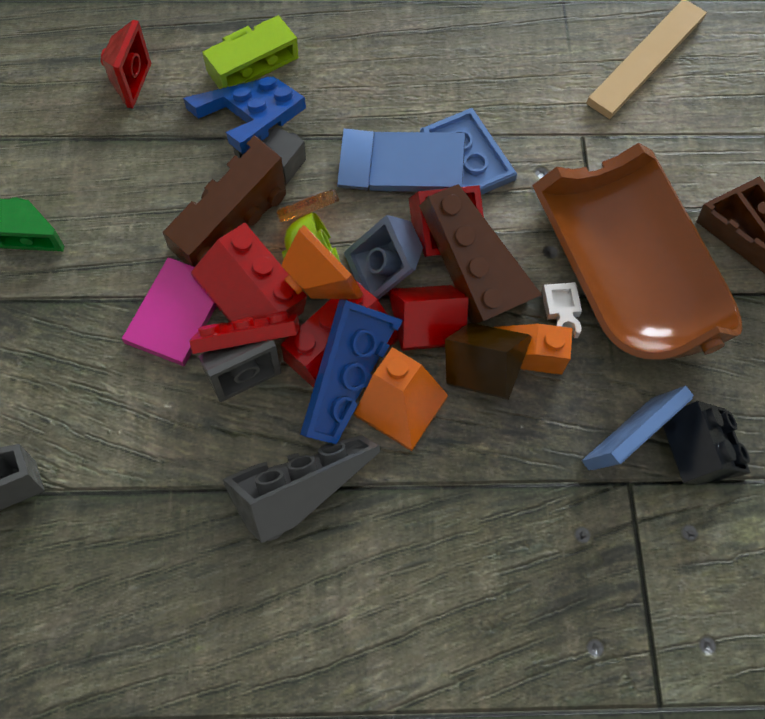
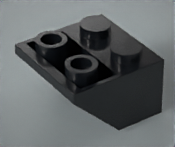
[663,401,751,485]

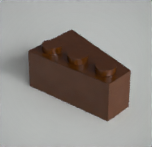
[696,176,765,274]

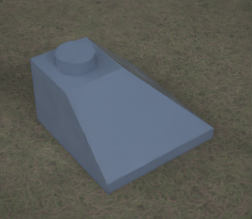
[344,215,423,300]

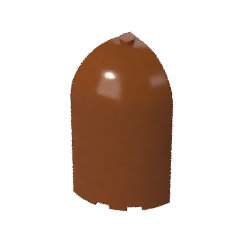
[532,143,742,360]

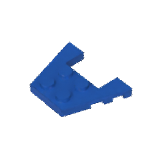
[183,76,306,154]

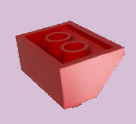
[191,223,307,322]
[281,280,399,388]

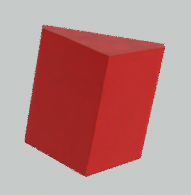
[388,285,469,351]

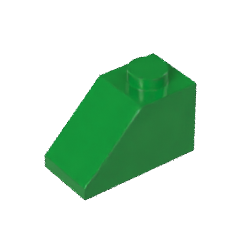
[0,197,65,252]

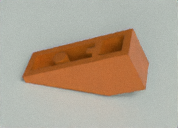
[494,323,573,375]

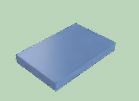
[420,108,517,195]
[369,132,465,192]
[581,386,694,470]

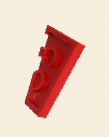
[189,311,300,354]

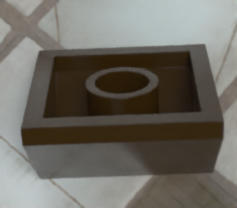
[445,323,532,400]

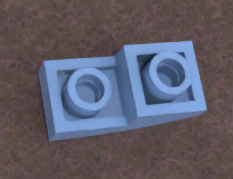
[337,128,374,190]

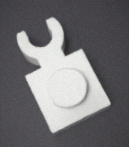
[542,282,582,338]

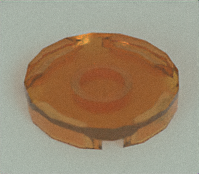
[276,189,339,223]

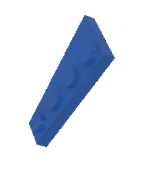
[300,299,403,444]

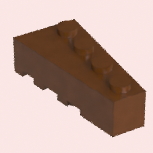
[163,135,286,267]
[419,184,542,324]

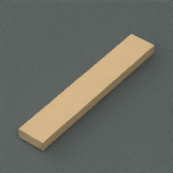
[586,0,707,119]

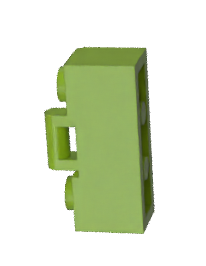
[202,15,299,89]

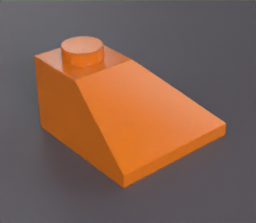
[281,225,364,299]
[354,347,448,451]

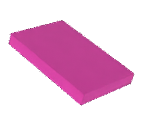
[122,257,216,367]

